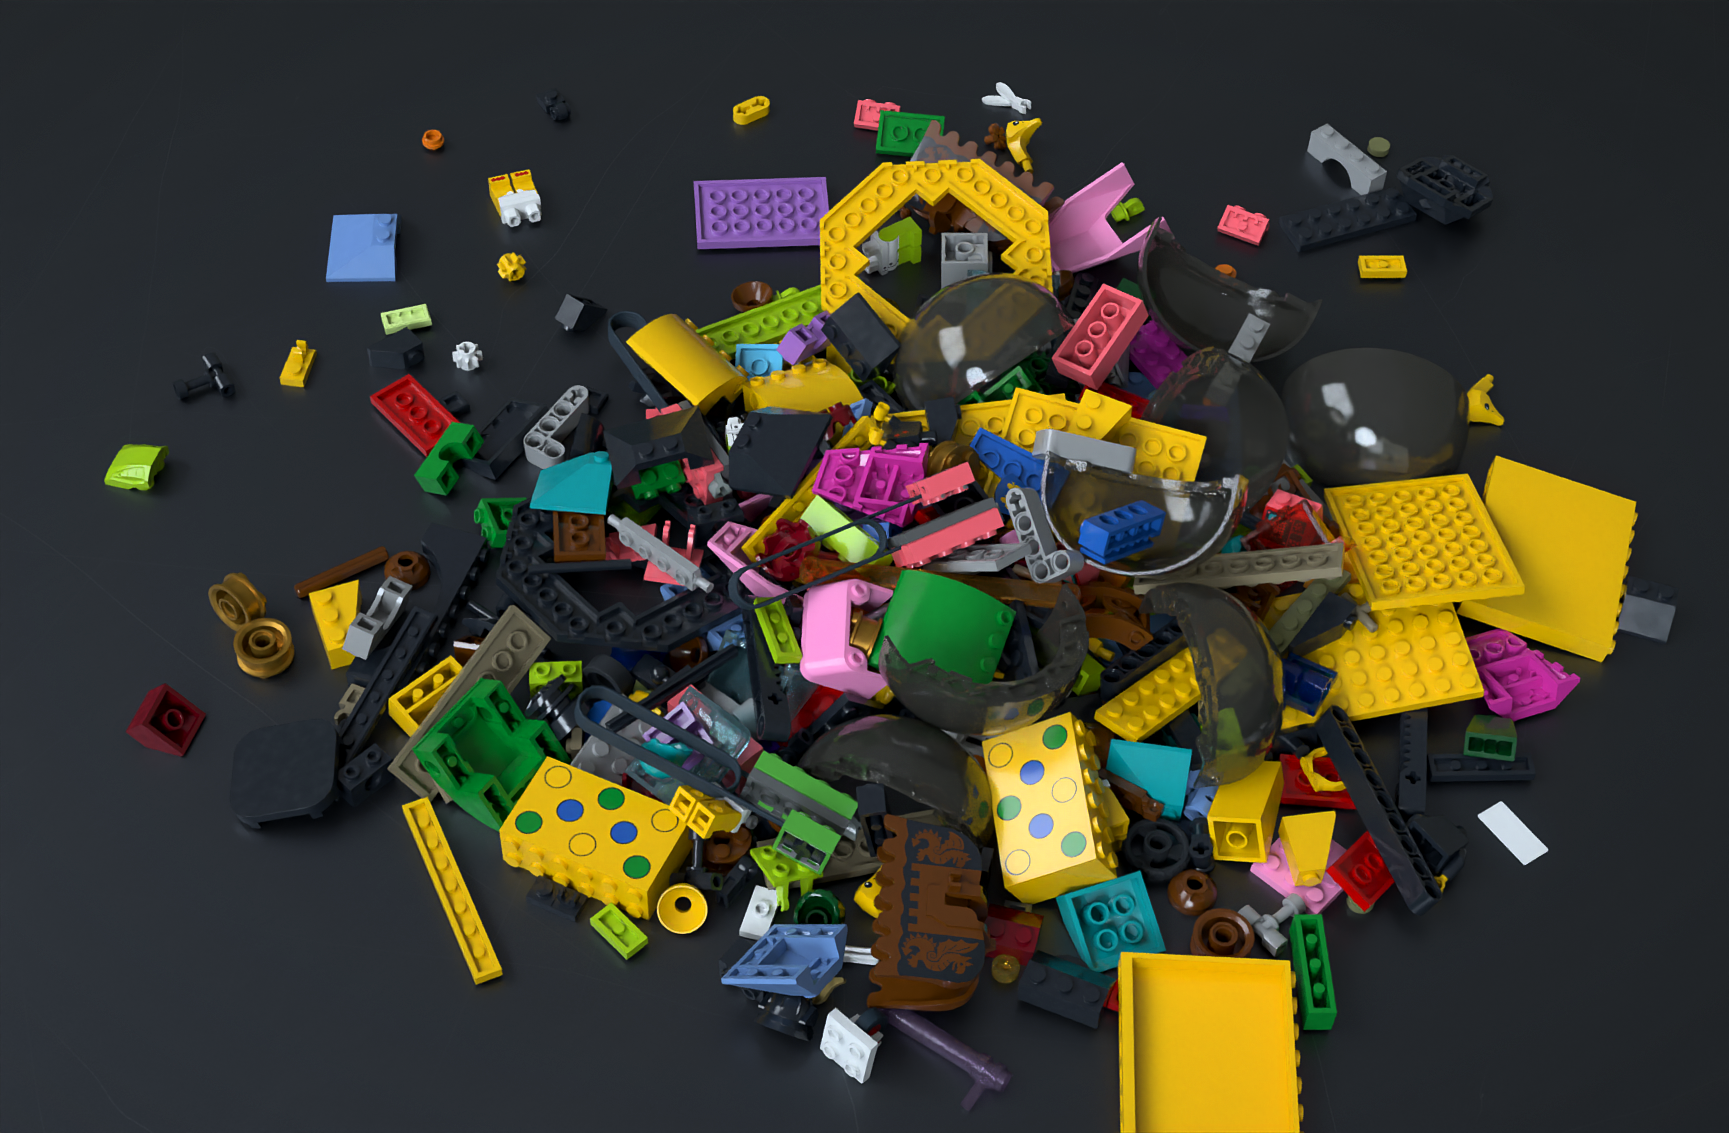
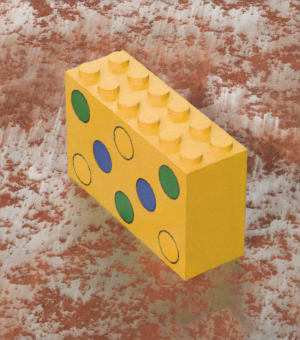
[982,712,1118,904]
[499,756,692,921]

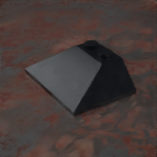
[603,406,715,489]
[729,406,833,499]

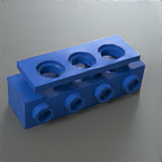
[1078,500,1166,565]

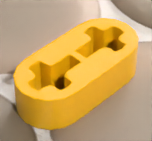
[733,96,770,125]

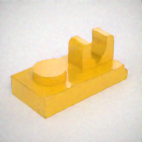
[280,340,317,387]

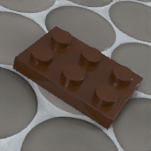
[553,510,606,563]

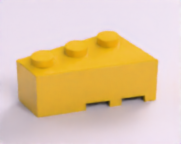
[1057,389,1132,472]
[309,580,362,669]
[389,655,463,737]

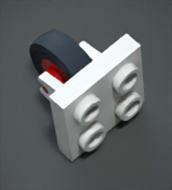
[820,1007,888,1084]

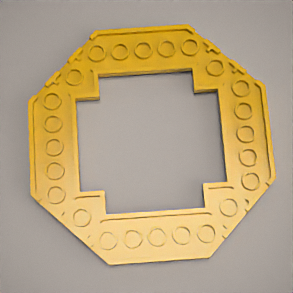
[820,159,1053,364]

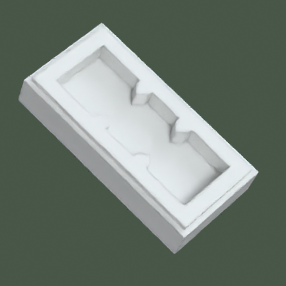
[739,885,779,940]

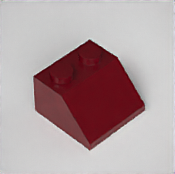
[126,683,206,756]
[984,903,1044,966]

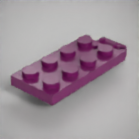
[1129,320,1200,391]

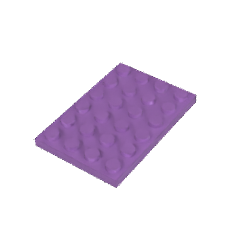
[694,177,829,249]

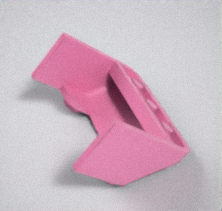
[800,579,893,699]

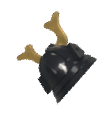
[753,977,846,1041]

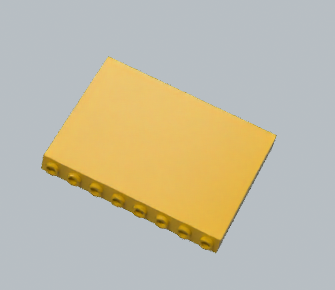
[1456,456,1638,662]
[1118,952,1304,1133]

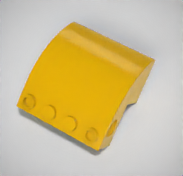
[626,314,749,416]
[742,358,871,446]

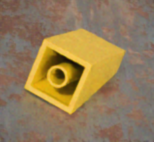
[1207,760,1284,863]

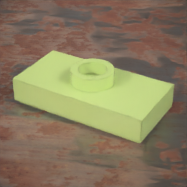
[381,304,432,335]

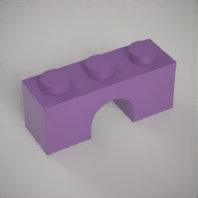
[776,310,831,365]

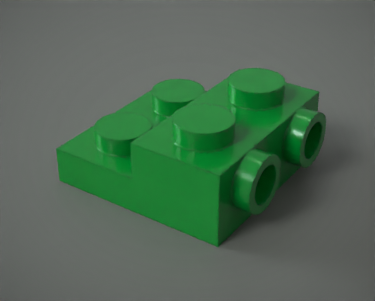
[631,460,686,500]
[474,498,527,548]

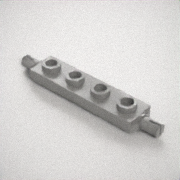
[607,514,714,593]

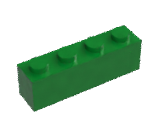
[1289,914,1337,1030]

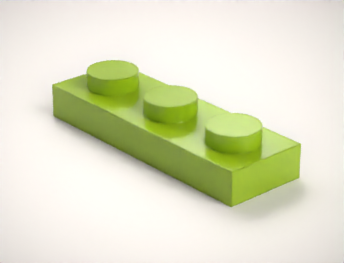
[753,597,802,664]

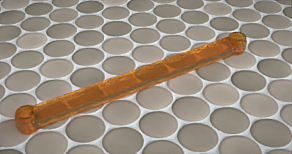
[799,556,1082,612]

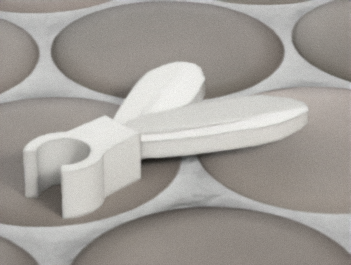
[982,82,1031,114]

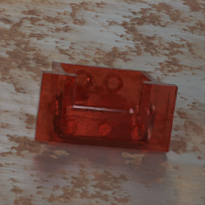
[1240,499,1357,594]

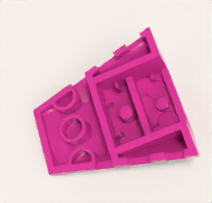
[812,443,929,527]
[1465,628,1580,721]

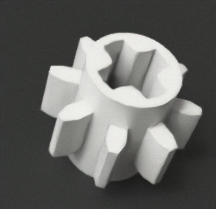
[452,342,483,371]

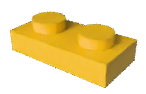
[1358,256,1407,278]

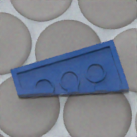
[970,427,1068,515]

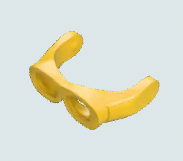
[1300,747,1346,792]

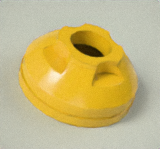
[657,883,708,934]

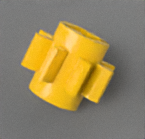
[497,252,526,281]

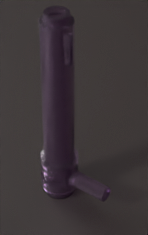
[878,1008,1012,1111]

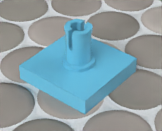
[735,344,784,381]

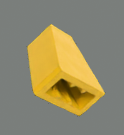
[1278,811,1336,887]

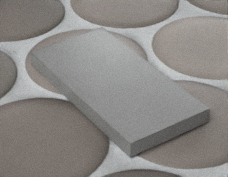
[923,543,1032,572]

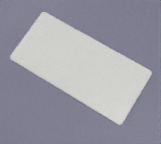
[1478,801,1548,865]

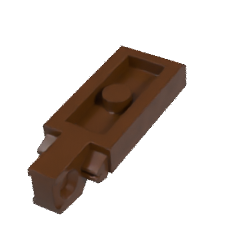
[1098,768,1164,822]

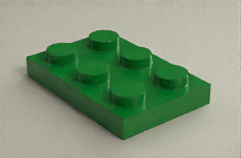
[876,110,945,157]

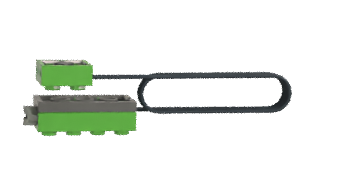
[574,685,862,875]

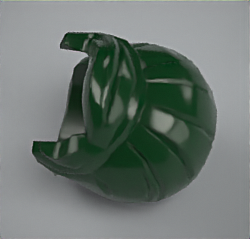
[793,889,846,924]

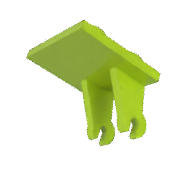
[750,844,824,912]

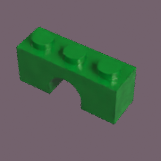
[414,422,484,496]

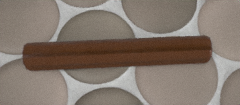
[294,546,389,598]

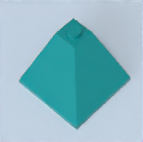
[530,451,614,515]
[1106,739,1192,821]
[1056,871,1166,973]

